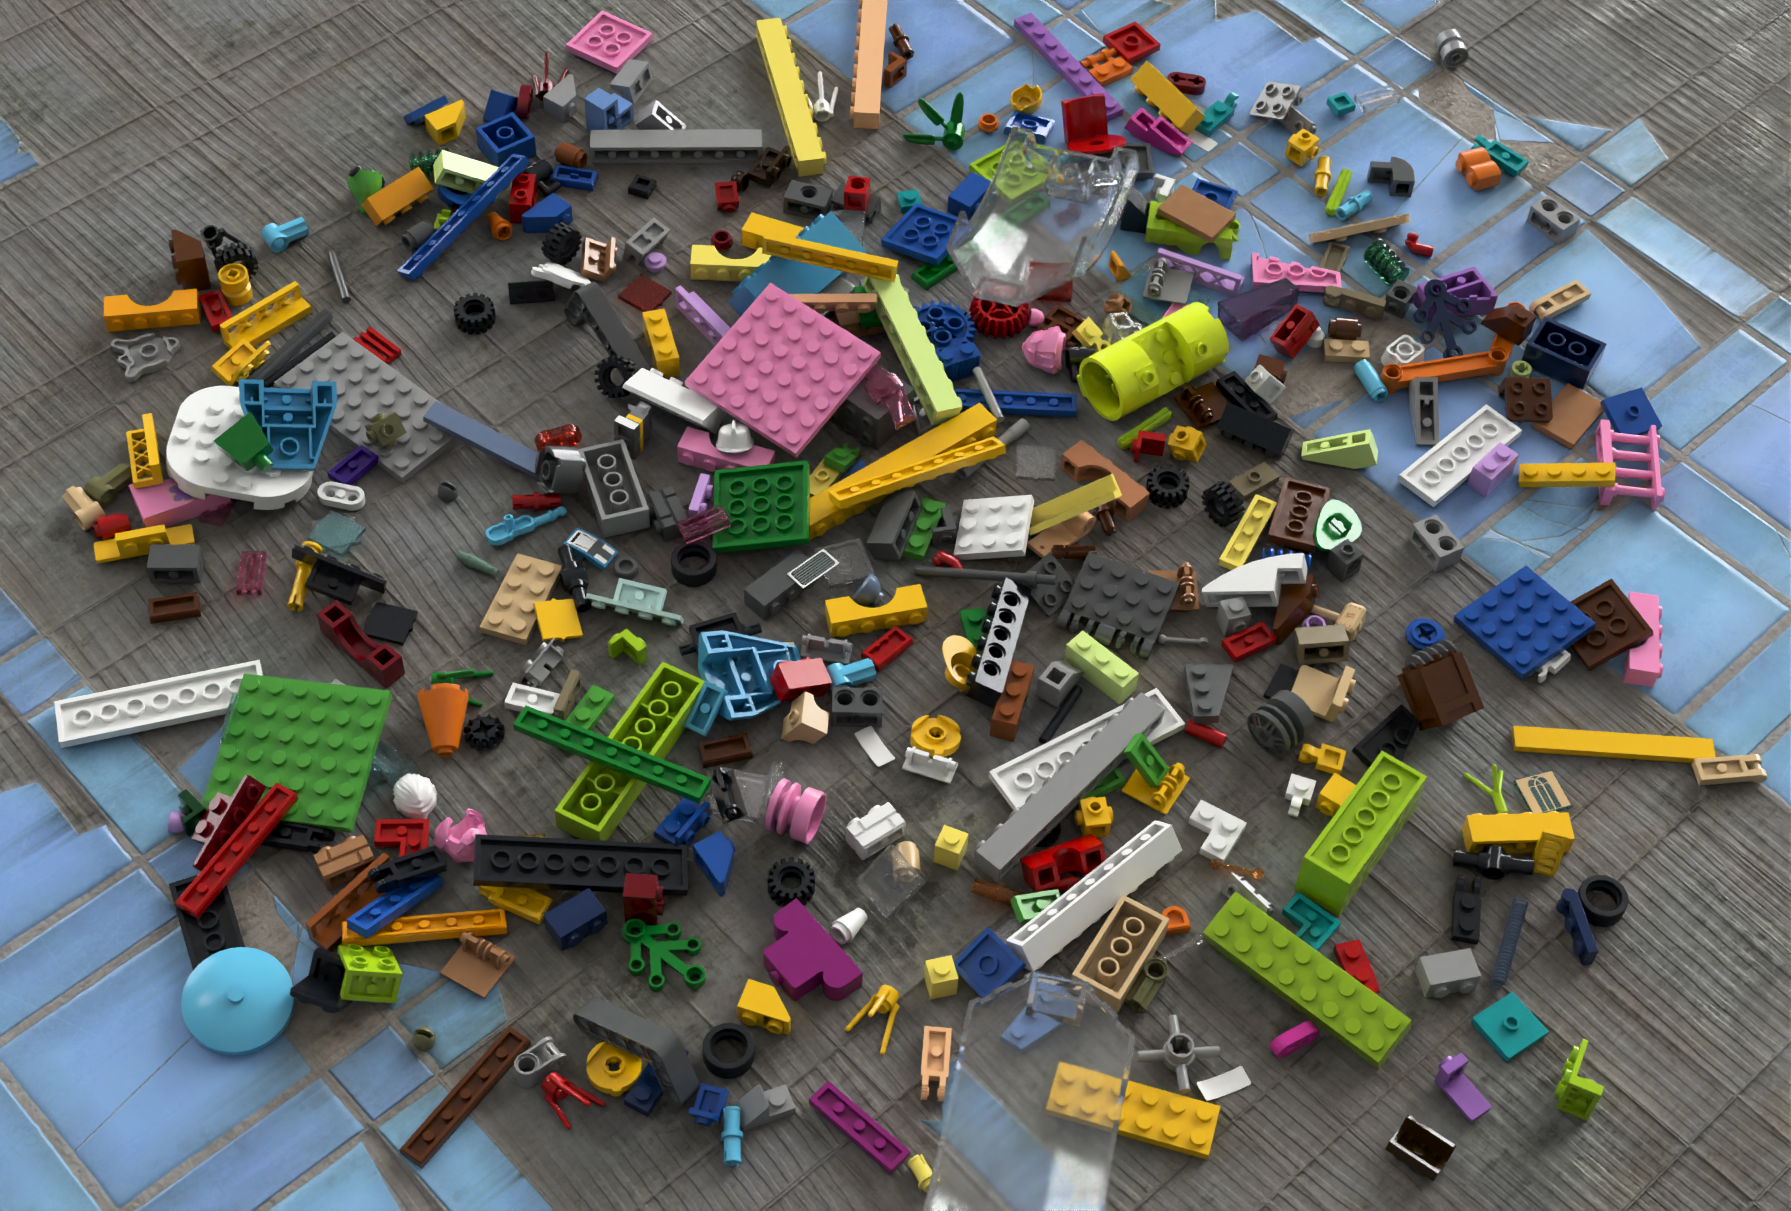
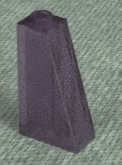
[1218,278,1299,341]

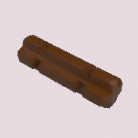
[1051,545,1097,559]

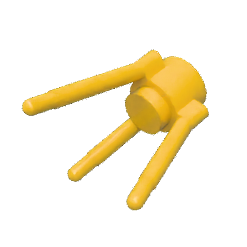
[845,985,900,1055]

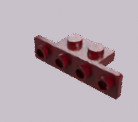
[191,775,266,872]

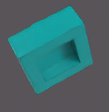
[1326,92,1356,117]
[897,189,922,213]

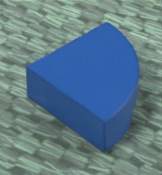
[838,460,867,482]

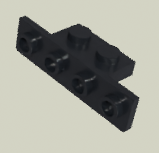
[292,544,387,605]

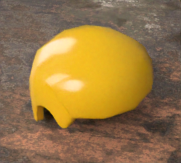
[1010,83,1042,114]

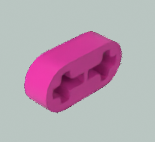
[1269,1020,1320,1058]

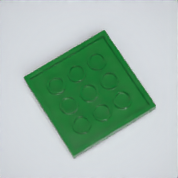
[712,460,810,553]

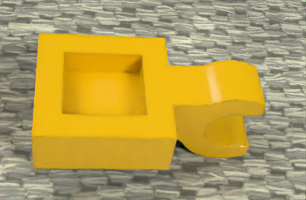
[1298,743,1346,775]

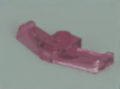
[864,363,916,431]

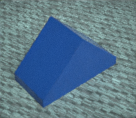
[483,90,518,123]

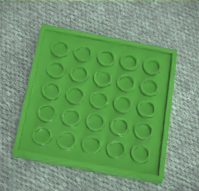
[202,673,392,833]

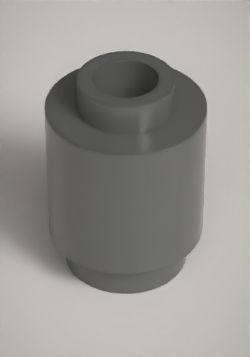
[401,220,435,251]

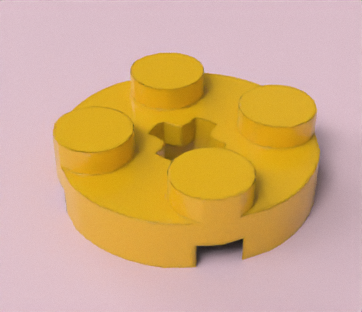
[910,715,961,759]
[586,1041,642,1096]

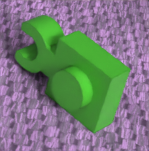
[823,442,860,473]

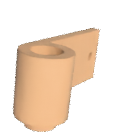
[1027,511,1096,558]

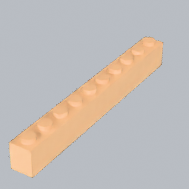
[850,0,888,129]

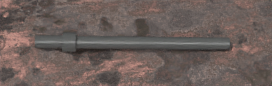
[914,566,1057,586]

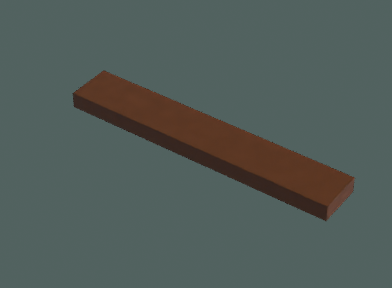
[399,1026,531,1169]

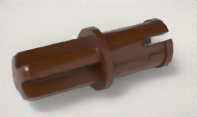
[889,23,914,60]
[1095,502,1117,536]

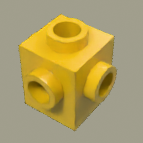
[1285,129,1320,167]
[1167,425,1207,463]
[1074,797,1113,838]

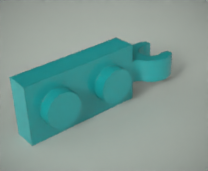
[1195,92,1239,137]
[1471,135,1529,177]

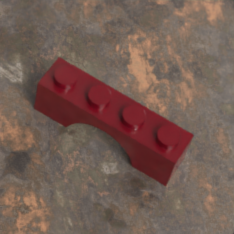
[317,600,405,688]

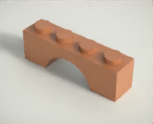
[1060,440,1150,522]

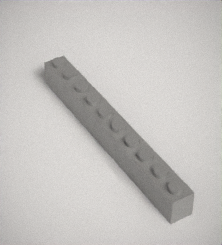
[974,692,1165,883]

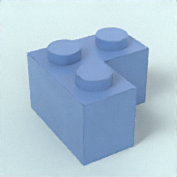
[584,88,634,132]

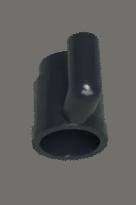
[521,159,561,196]
[1065,347,1096,383]

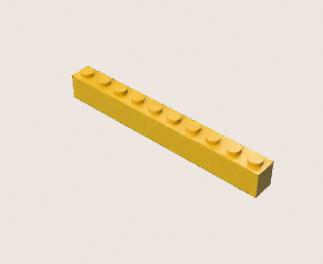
[809,403,997,540]

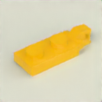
[478,886,553,925]

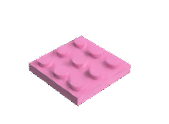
[566,11,653,74]

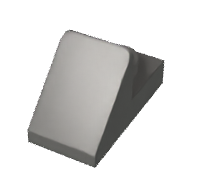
[733,1084,796,1131]

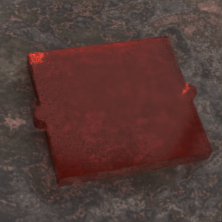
[618,274,672,312]

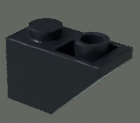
[1117,184,1150,234]

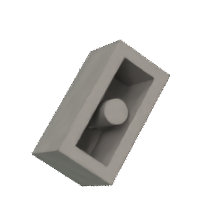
[1415,948,1481,998]

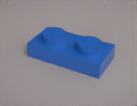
[403,95,449,125]

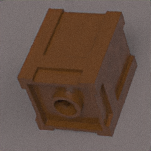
[1397,650,1484,731]

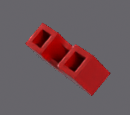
[1020,834,1106,892]

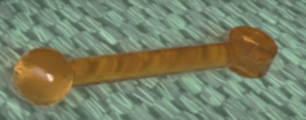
[1210,859,1264,879]

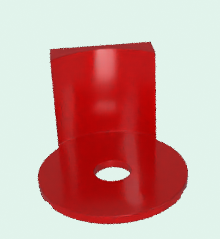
[1061,93,1127,155]

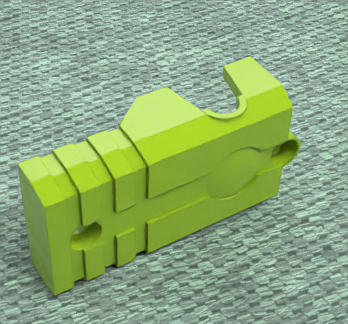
[1145,201,1241,260]

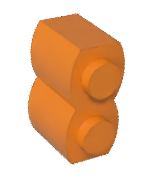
[1456,147,1501,191]

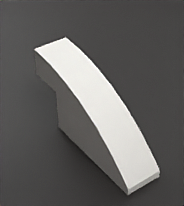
[1202,553,1308,607]

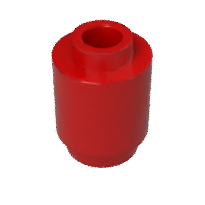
[93,513,131,541]

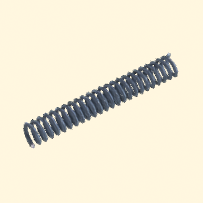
[1490,896,1528,989]

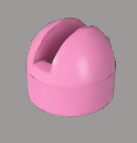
[1027,308,1045,327]

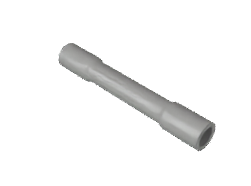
[957,418,1030,479]

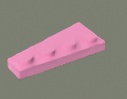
[1251,252,1342,293]

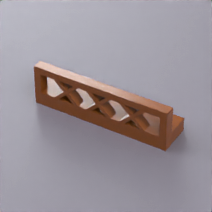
[305,853,390,952]

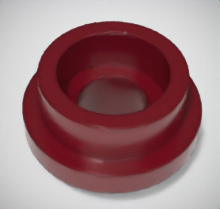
[711,230,733,251]

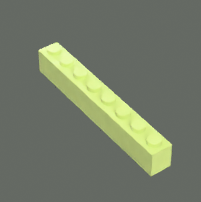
[863,274,962,426]

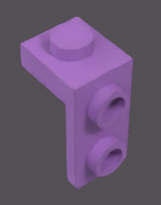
[1434,1053,1491,1122]

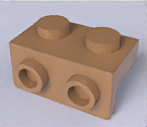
[580,237,617,283]

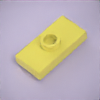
[810,458,843,498]

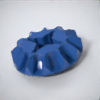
[1405,618,1445,650]

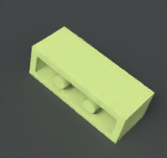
[433,150,501,201]
[1064,631,1139,705]

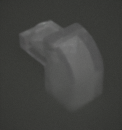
[1102,312,1143,345]

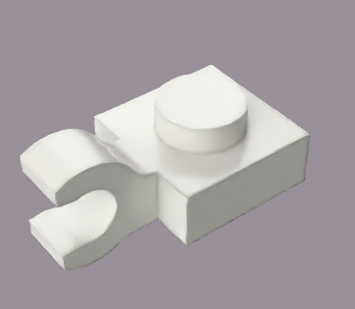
[1284,774,1316,818]

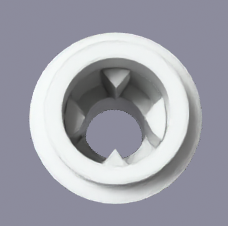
[829,908,868,944]

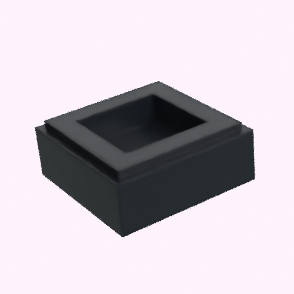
[628,174,657,200]

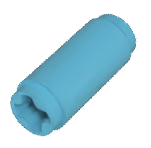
[1354,360,1389,402]

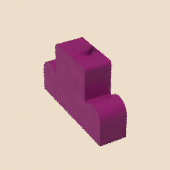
[763,898,863,1001]

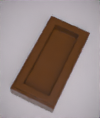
[148,592,201,624]
[697,733,753,768]

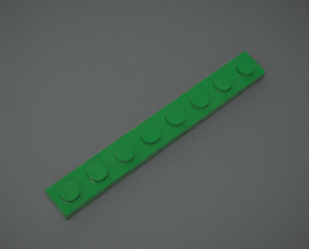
[513,705,711,804]

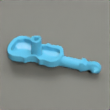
[485,506,567,546]

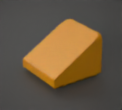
[1108,250,1132,281]

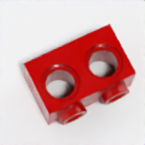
[509,174,537,223]

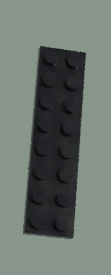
[473,834,688,896]

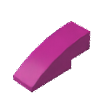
[1124,107,1193,156]

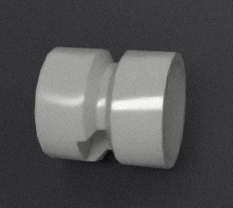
[1435,29,1469,68]

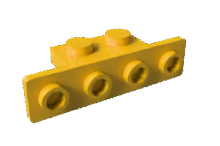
[94,524,195,564]

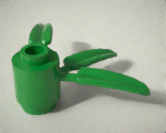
[903,92,965,150]

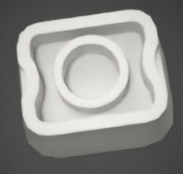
[1381,335,1425,366]

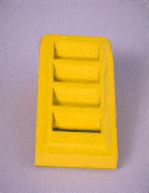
[1531,828,1570,877]

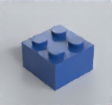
[476,112,537,167]

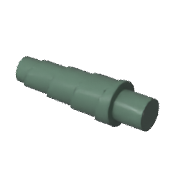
[456,551,499,577]

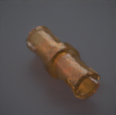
[971,877,1026,905]

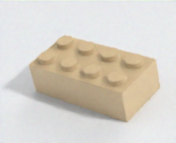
[1069,894,1170,1015]

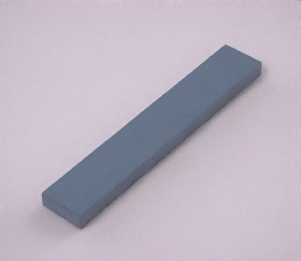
[423,401,540,481]

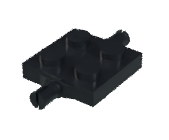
[679,612,762,656]

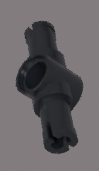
[558,544,591,613]
[1453,845,1534,880]

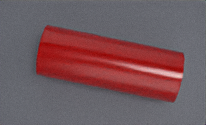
[1184,719,1227,748]

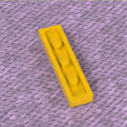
[1518,462,1616,488]

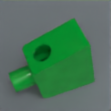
[214,412,274,473]

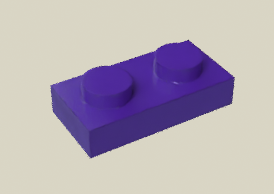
[328,445,379,485]

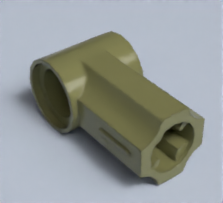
[84,463,133,507]
[1125,958,1168,1013]

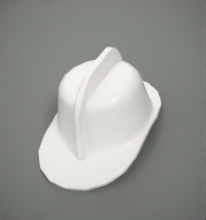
[716,420,754,453]

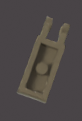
[1322,285,1386,320]

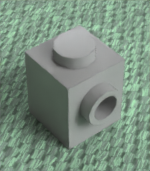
[1216,596,1251,637]

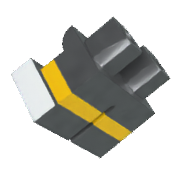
[614,401,652,460]

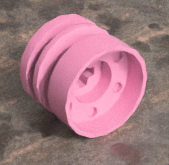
[764,778,826,844]

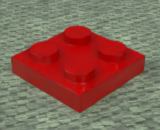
[1103,21,1161,64]

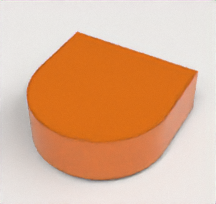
[1162,906,1191,935]

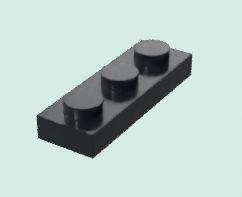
[1216,371,1278,421]

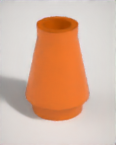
[487,212,513,241]

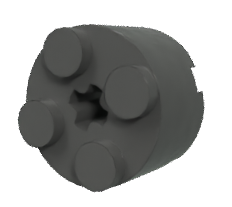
[535,446,586,494]

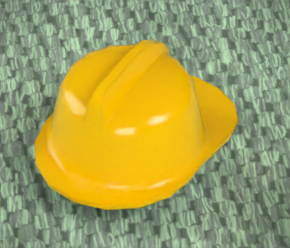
[942,635,977,692]

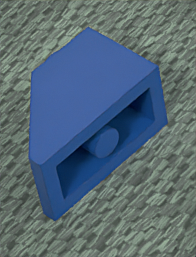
[521,193,573,233]
[693,831,736,897]

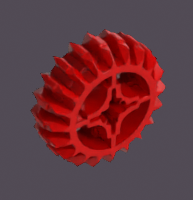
[969,286,1030,339]

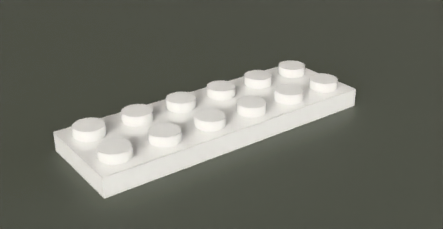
[1397,404,1522,507]

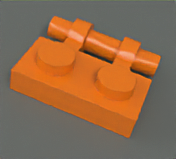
[1080,48,1133,87]

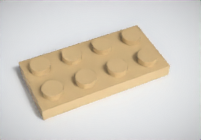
[479,553,562,645]

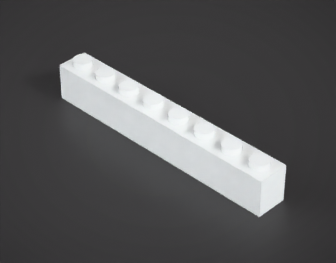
[1006,820,1182,972]

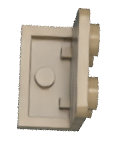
[1291,665,1356,723]

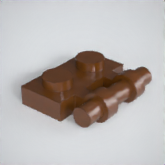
[1036,304,1085,350]

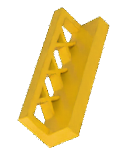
[219,281,312,349]
[126,413,164,489]

